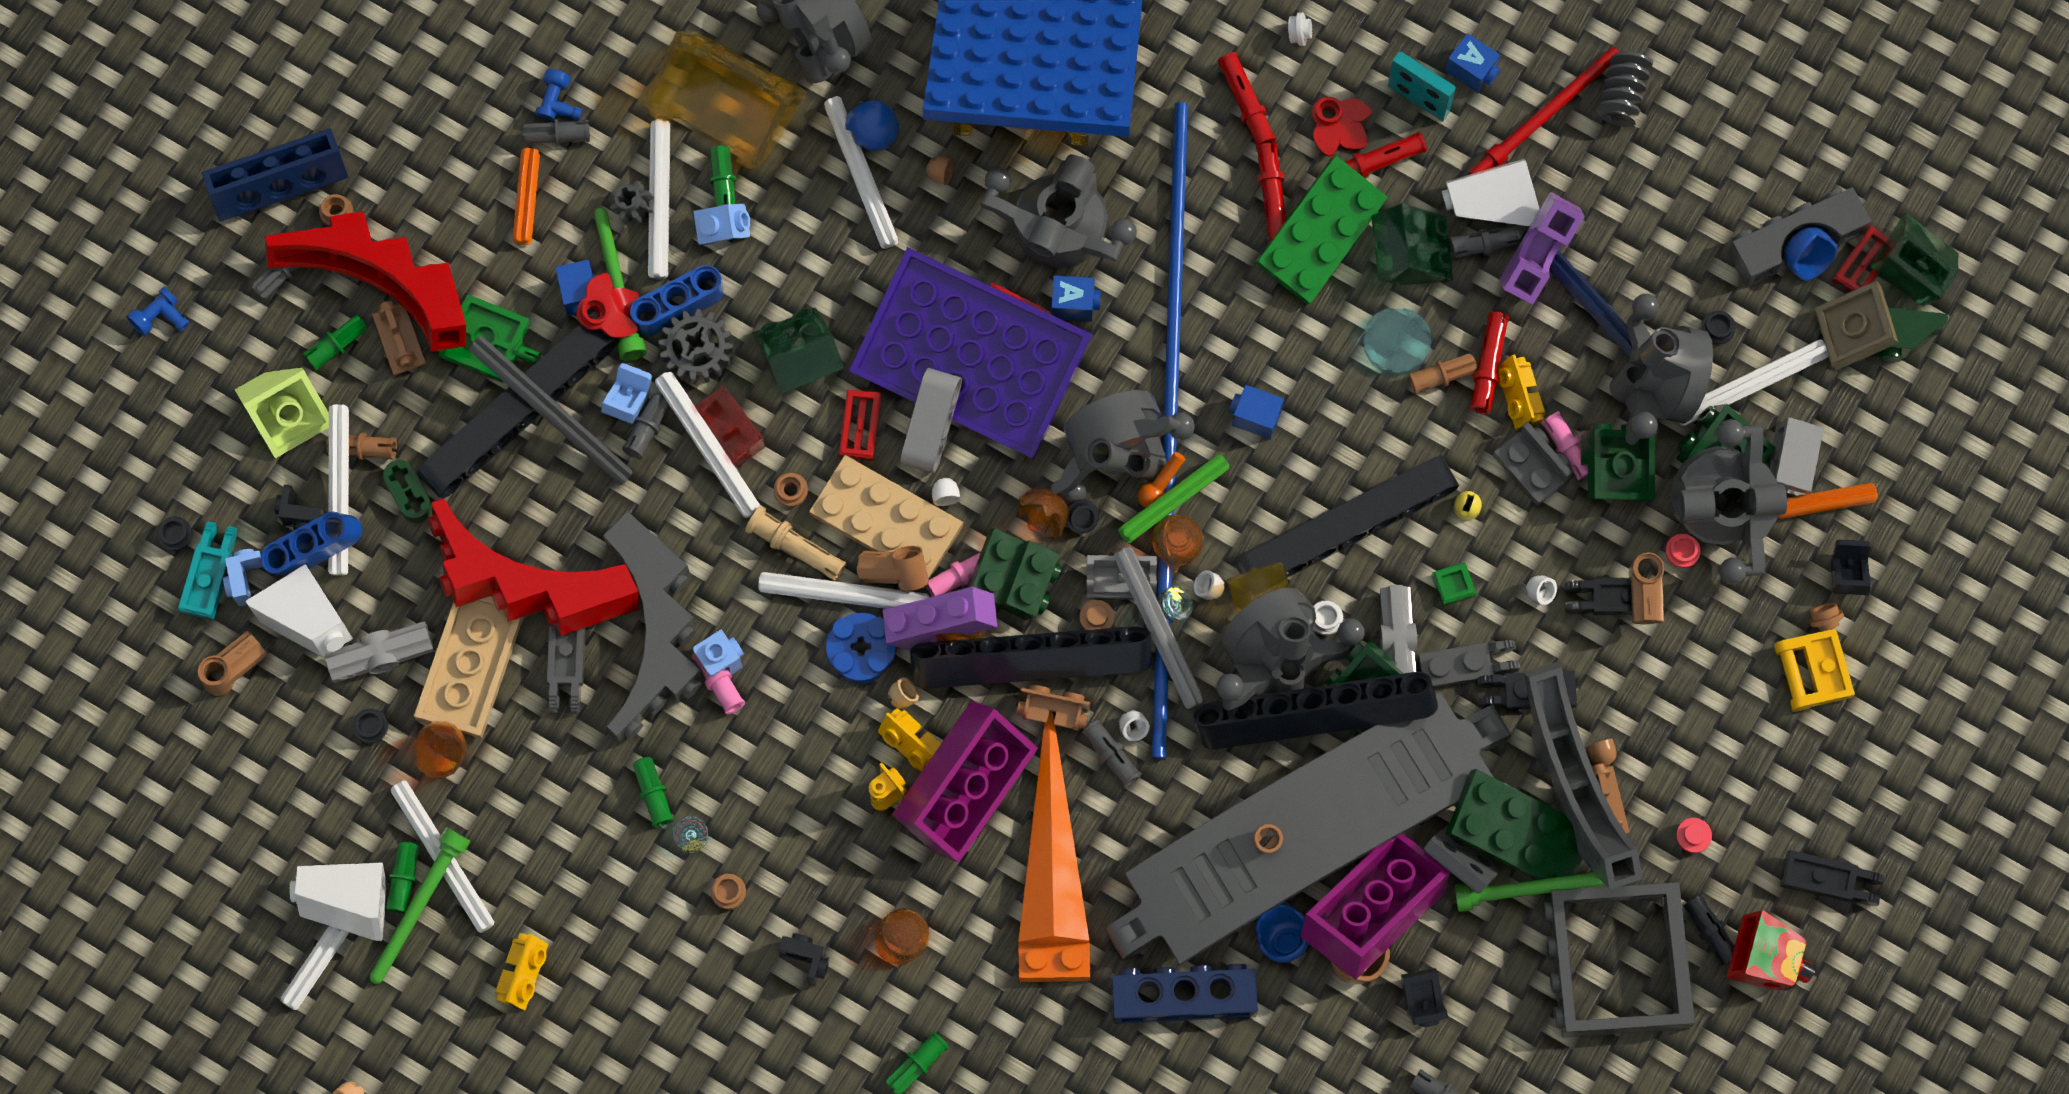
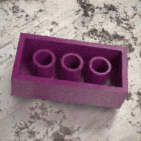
[892,701,1038,863]
[1301,834,1451,980]

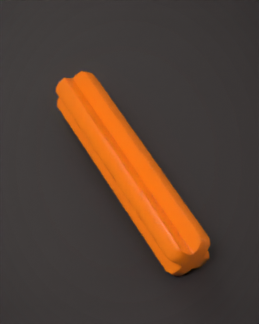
[513,148,540,245]
[1778,483,1878,519]

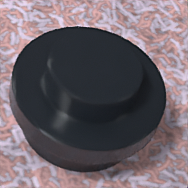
[1701,311,1736,345]
[1064,499,1099,534]
[157,516,193,551]
[353,708,388,744]

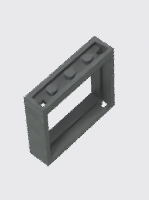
[1543,882,1695,1038]

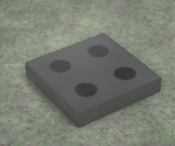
[1424,825,1503,894]

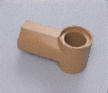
[857,546,929,591]
[1628,552,1664,625]
[198,631,268,696]

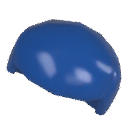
[845,100,899,151]
[1785,227,1838,281]
[1255,905,1309,963]

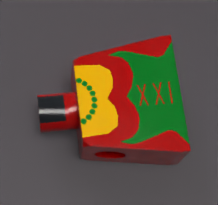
[1726,910,1815,990]

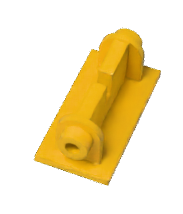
[1498,354,1546,431]
[878,708,941,772]
[869,763,907,811]
[494,933,549,1011]

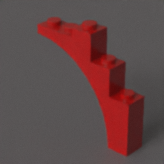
[265,211,466,351]
[428,498,639,636]

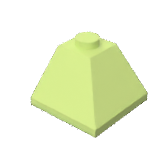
[235,368,329,458]

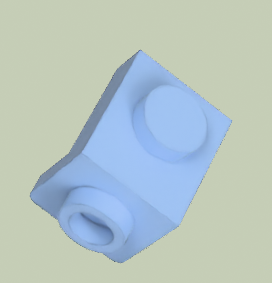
[693,204,750,245]
[601,363,652,424]
[223,549,263,606]
[693,629,744,677]

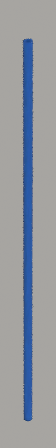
[1152,102,1188,760]

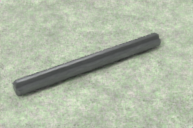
[469,336,633,485]

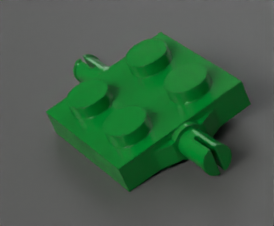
[439,294,541,383]

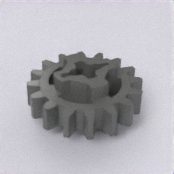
[659,309,734,384]

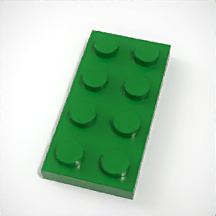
[1254,155,1388,305]

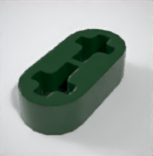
[383,460,432,523]

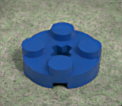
[826,613,896,684]

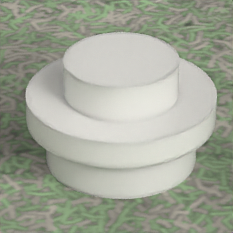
[1288,12,1312,46]
[1312,601,1343,636]

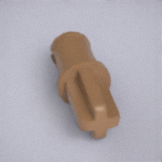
[1408,354,1477,394]
[327,432,397,460]

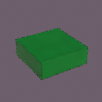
[1431,562,1476,607]

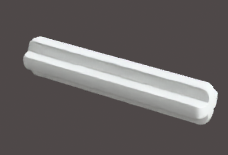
[281,926,349,1010]

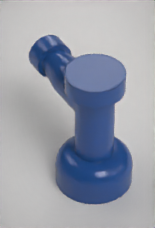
[535,69,582,121]
[126,287,190,336]

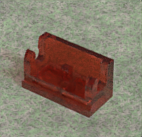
[696,385,765,468]

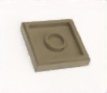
[1815,281,1899,370]

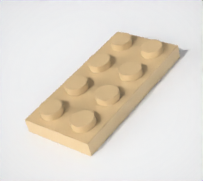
[809,455,963,580]
[414,596,524,739]

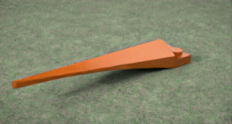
[1018,711,1090,982]

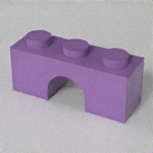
[1499,192,1585,305]
[883,586,998,650]

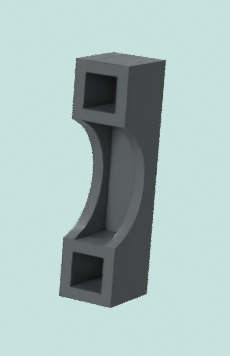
[1728,187,1872,288]

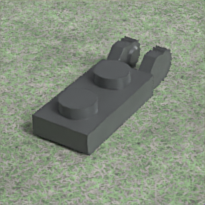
[547,624,586,713]
[1418,640,1520,689]

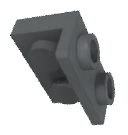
[1493,422,1572,507]

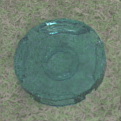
[1363,307,1431,375]

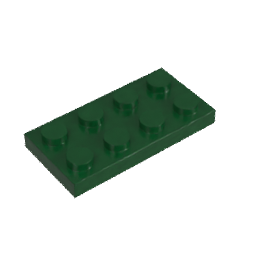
[1445,769,1583,880]

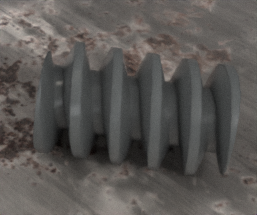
[1596,52,1653,127]

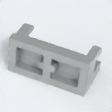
[1768,417,1824,496]
[1086,555,1157,600]

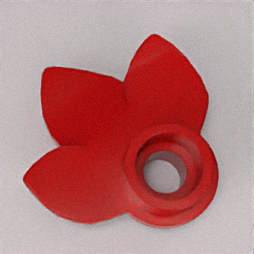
[1312,97,1372,157]
[576,273,639,338]

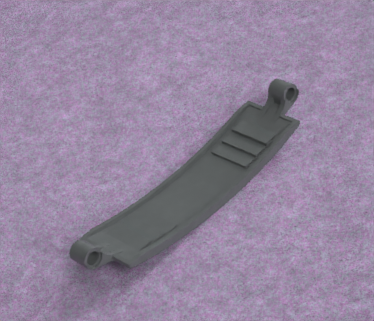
[1105,692,1512,965]

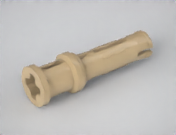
[745,505,847,581]

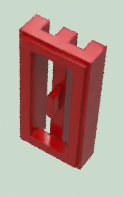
[1832,226,1899,292]
[839,389,882,461]

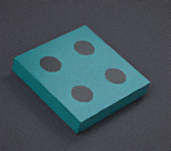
[1387,52,1456,122]

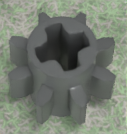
[610,181,654,224]

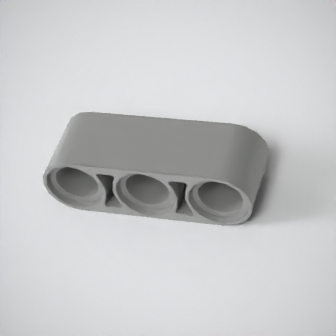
[901,368,962,473]

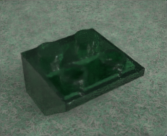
[1371,203,1453,286]
[1870,213,1959,307]
[753,307,844,394]

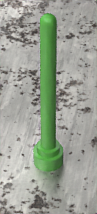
[594,208,647,361]
[370,827,471,984]
[1455,872,1605,912]

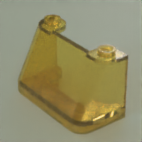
[642,31,807,169]

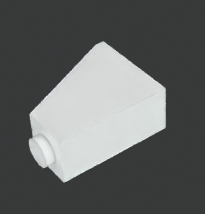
[1441,159,1540,226]
[246,564,353,657]
[290,863,387,941]

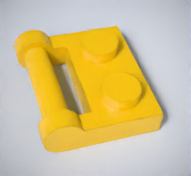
[1774,629,1855,712]

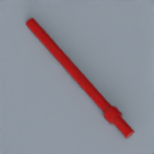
[1468,47,1619,175]

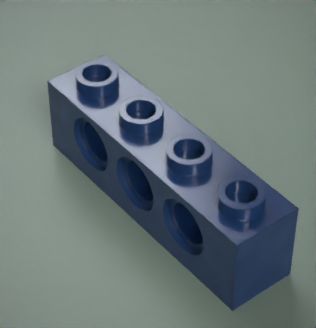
[201,128,349,222]
[1112,964,1258,1024]

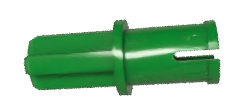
[709,145,737,207]
[303,315,368,371]
[633,757,674,828]
[385,842,419,914]
[886,1032,949,1094]

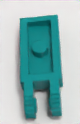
[178,521,238,620]

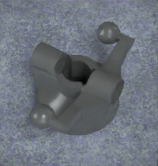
[756,0,872,83]
[980,154,1137,269]
[1609,294,1713,445]
[1051,390,1195,505]
[1670,420,1787,585]
[1216,588,1365,710]

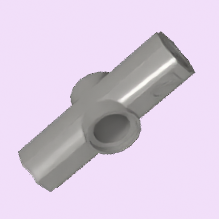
[1379,585,1417,673]
[325,621,435,683]

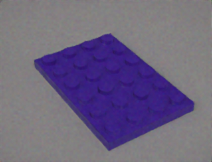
[849,247,1093,459]

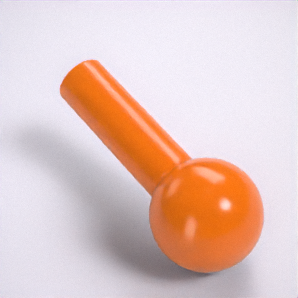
[1138,452,1186,508]

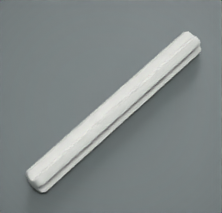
[824,96,898,249]
[648,119,670,280]
[1679,339,1829,426]
[655,372,760,518]
[328,404,349,576]
[758,572,930,609]
[391,780,494,933]

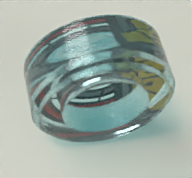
[1158,586,1193,622]
[673,816,709,853]

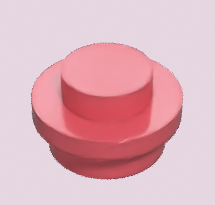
[1665,534,1701,568]
[1676,818,1712,853]

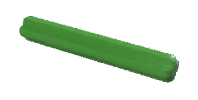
[1118,454,1229,543]

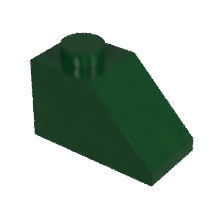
[1871,308,1948,363]

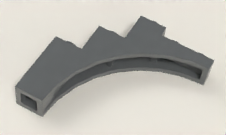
[603,511,702,744]
[1524,662,1643,890]

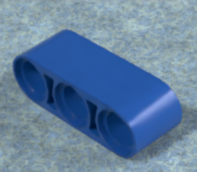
[630,265,724,336]
[261,511,362,576]

